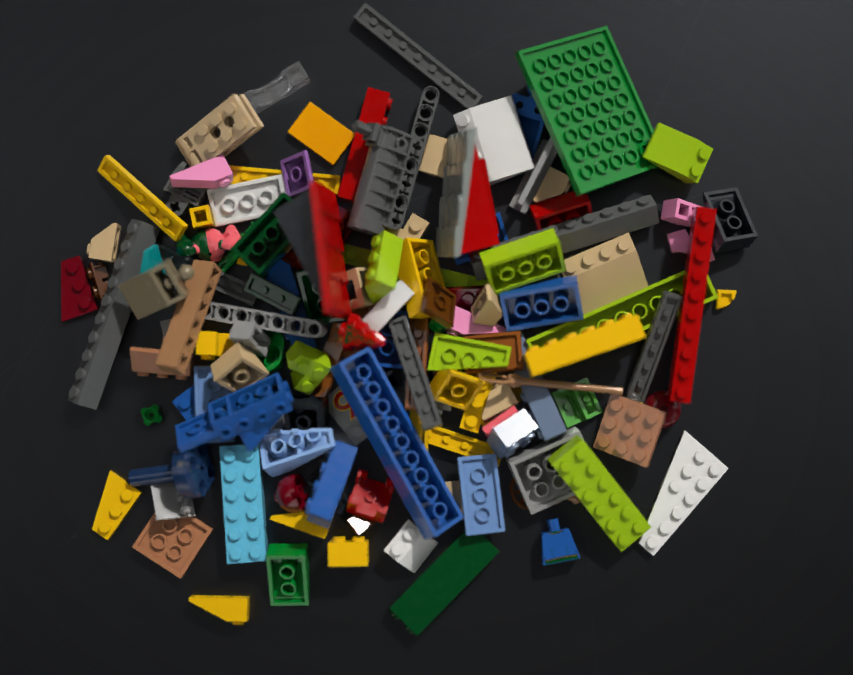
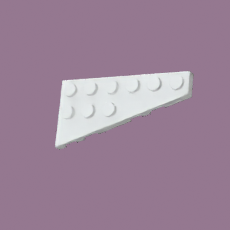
[638,430,729,556]

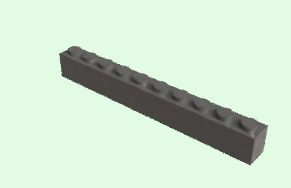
[468,195,659,281]
[68,219,160,410]

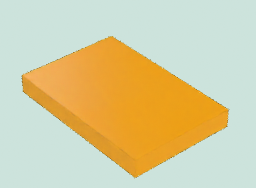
[288,102,355,166]

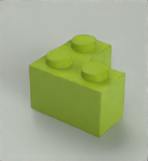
[286,340,331,395]

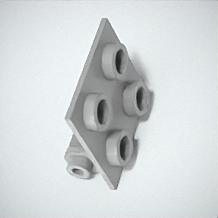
[150,482,195,521]

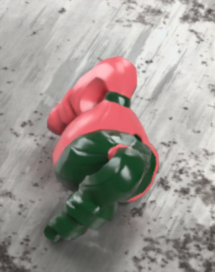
[175,224,241,264]

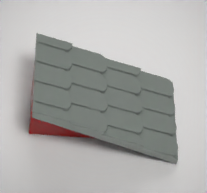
[435,127,499,257]

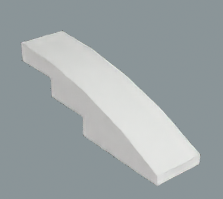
[362,280,415,332]

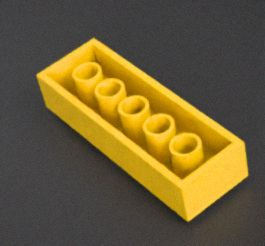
[523,313,646,378]

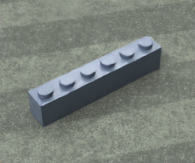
[506,330,567,443]

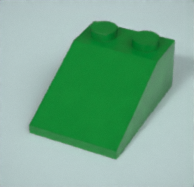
[266,543,309,606]

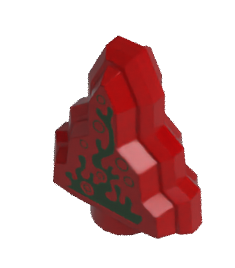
[338,313,386,352]

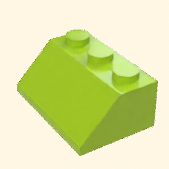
[365,230,404,304]

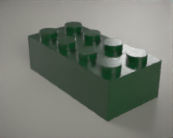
[231,191,293,278]

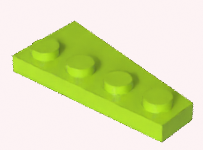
[427,332,512,371]

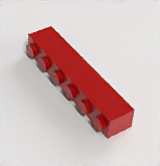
[337,87,393,203]

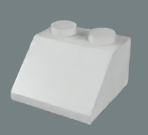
[384,519,438,573]

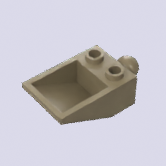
[118,258,194,319]

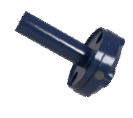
[128,443,215,499]

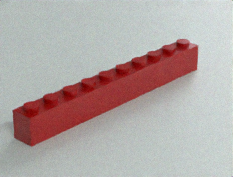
[667,206,717,404]

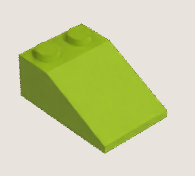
[642,123,713,183]

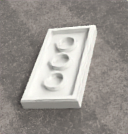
[207,174,286,227]

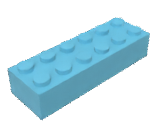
[219,444,268,564]

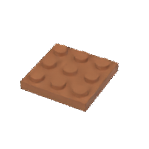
[593,394,667,468]
[132,512,213,579]

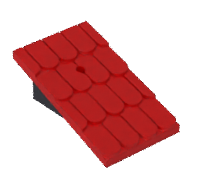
[274,180,352,320]

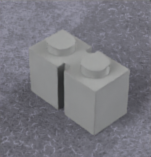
[229,320,271,357]

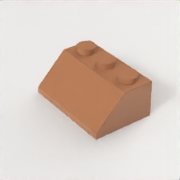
[130,347,195,380]

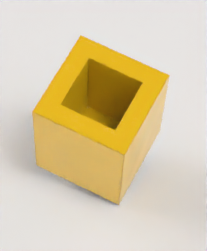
[189,205,215,230]

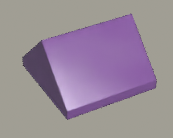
[280,150,314,198]

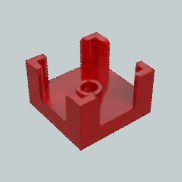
[346,469,395,523]

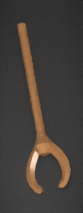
[477,373,623,395]

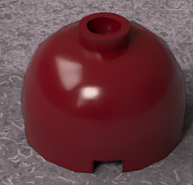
[644,390,681,428]
[274,474,309,513]

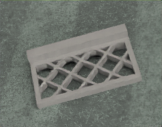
[509,137,557,215]

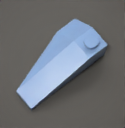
[259,428,336,477]

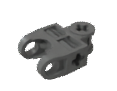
[163,161,210,219]

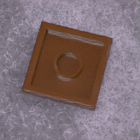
[421,277,457,329]

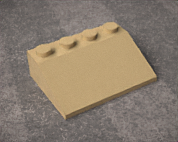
[561,233,648,315]

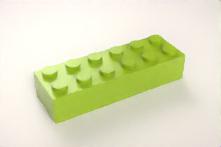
[547,435,652,552]

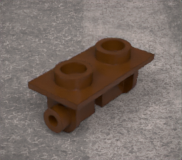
[86,261,109,302]

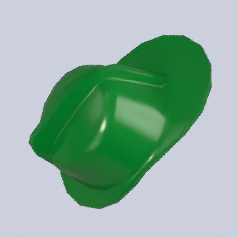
[256,331,284,375]

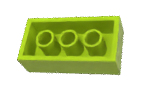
[479,228,567,294]

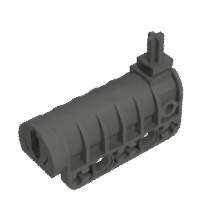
[347,120,424,235]

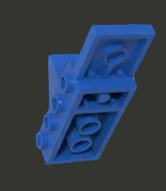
[175,372,294,453]

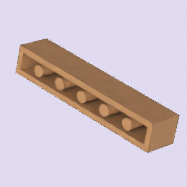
[155,260,222,375]

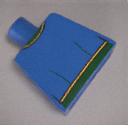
[541,518,580,565]

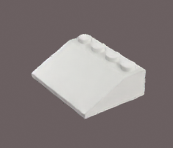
[453,95,535,186]

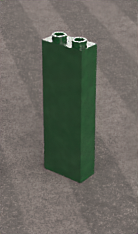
[390,530,499,636]

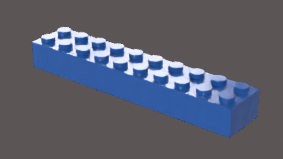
[329,346,464,539]

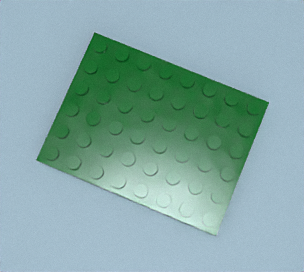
[514,26,658,196]

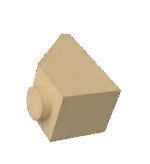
[532,167,571,204]
[87,223,121,263]
[471,284,503,326]
[482,384,519,423]

